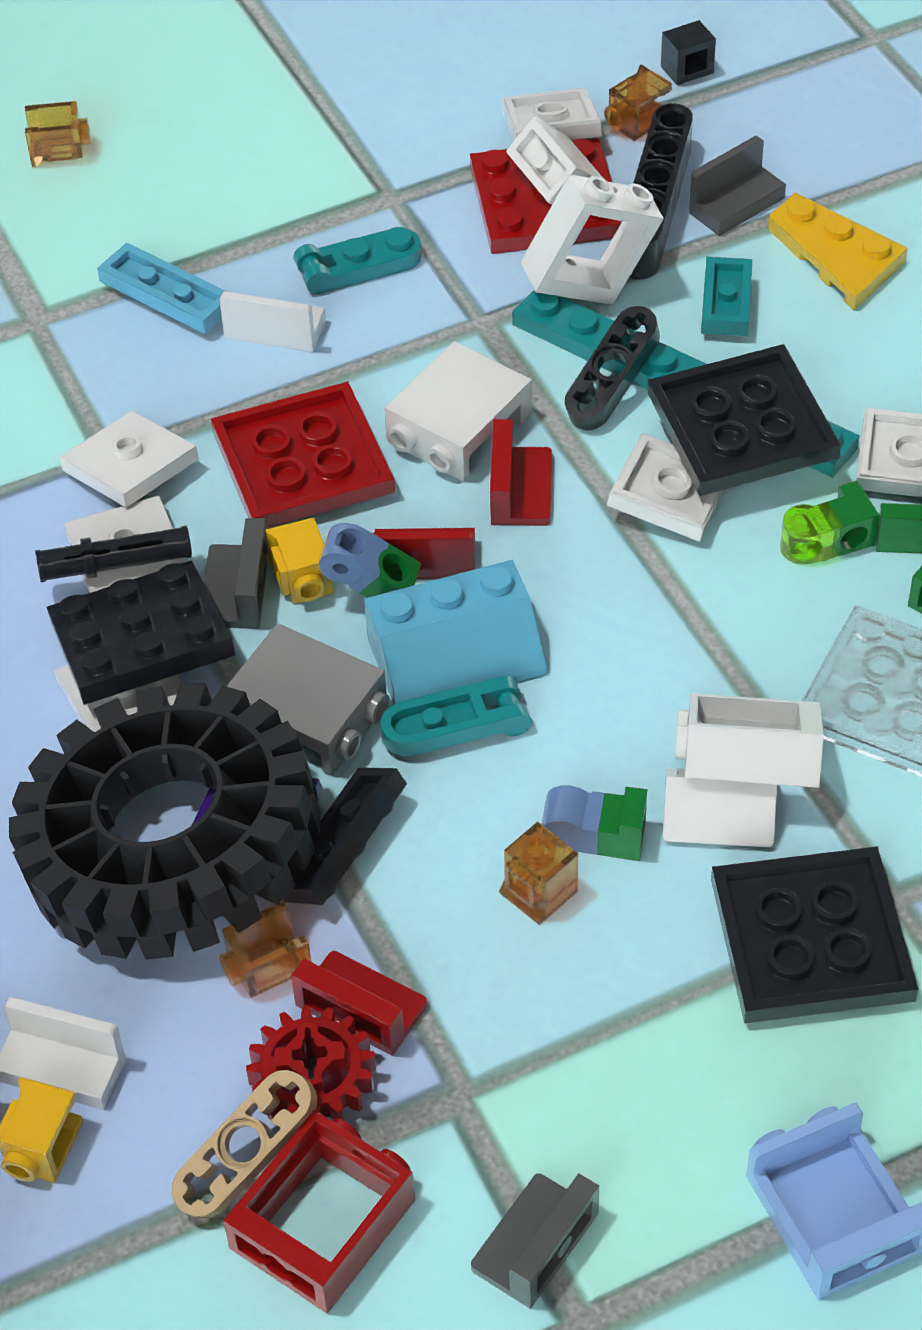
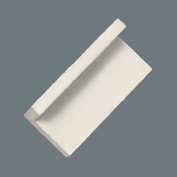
[506,117,604,204]
[219,291,326,352]
[663,768,777,847]
[0,997,126,1110]

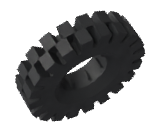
[9,683,321,960]

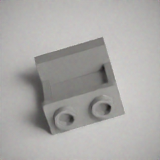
[227,623,390,775]

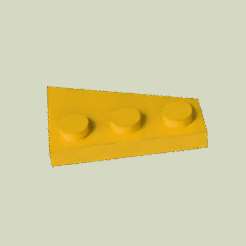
[768,192,908,311]

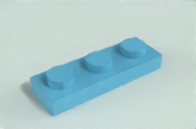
[97,242,225,334]

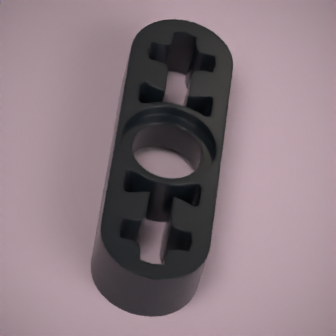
[565,306,660,430]

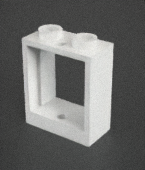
[521,174,664,305]
[675,693,824,788]

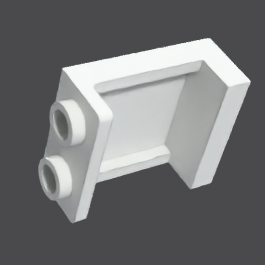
[384,341,532,481]

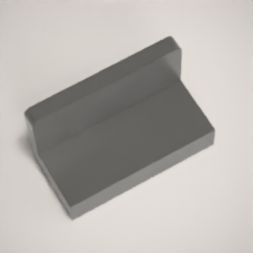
[689,135,786,236]
[203,518,269,629]
[471,1173,599,1309]

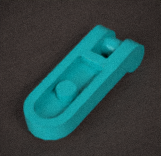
[293,227,422,294]
[380,676,532,756]

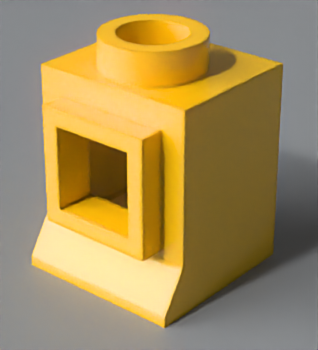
[265,517,334,604]
[0,1077,83,1183]

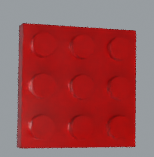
[470,138,622,254]
[211,381,395,528]

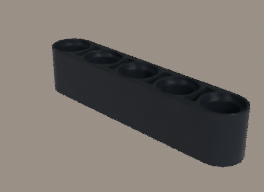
[629,103,693,279]

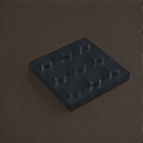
[648,344,841,496]
[46,560,236,705]
[711,846,919,1024]

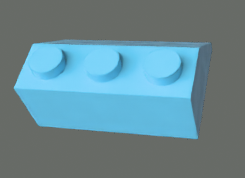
[364,559,547,704]

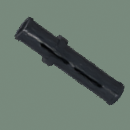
[35,525,192,583]

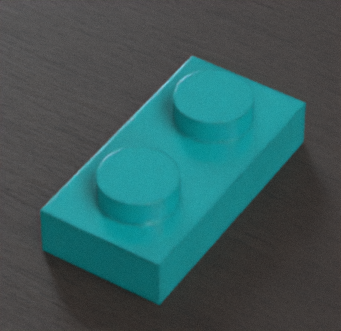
[701,256,753,336]

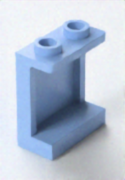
[746,1103,922,1300]

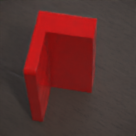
[490,419,552,526]
[373,528,475,579]
[291,951,427,1056]

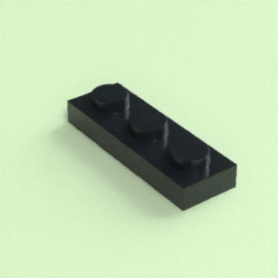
[283,768,407,905]

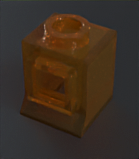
[604,64,672,141]
[25,101,91,168]
[499,821,579,925]
[219,901,311,998]

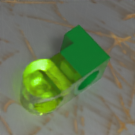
[780,481,880,565]

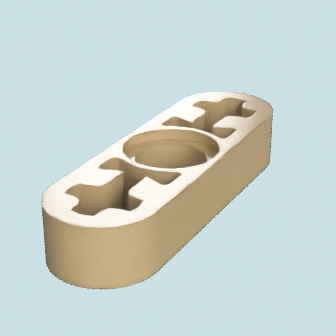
[172,1070,317,1218]

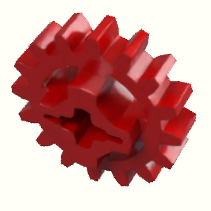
[246,1006,376,1120]

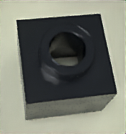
[661,20,716,85]

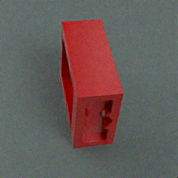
[223,1110,415,1314]

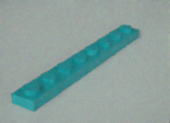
[512,290,860,478]

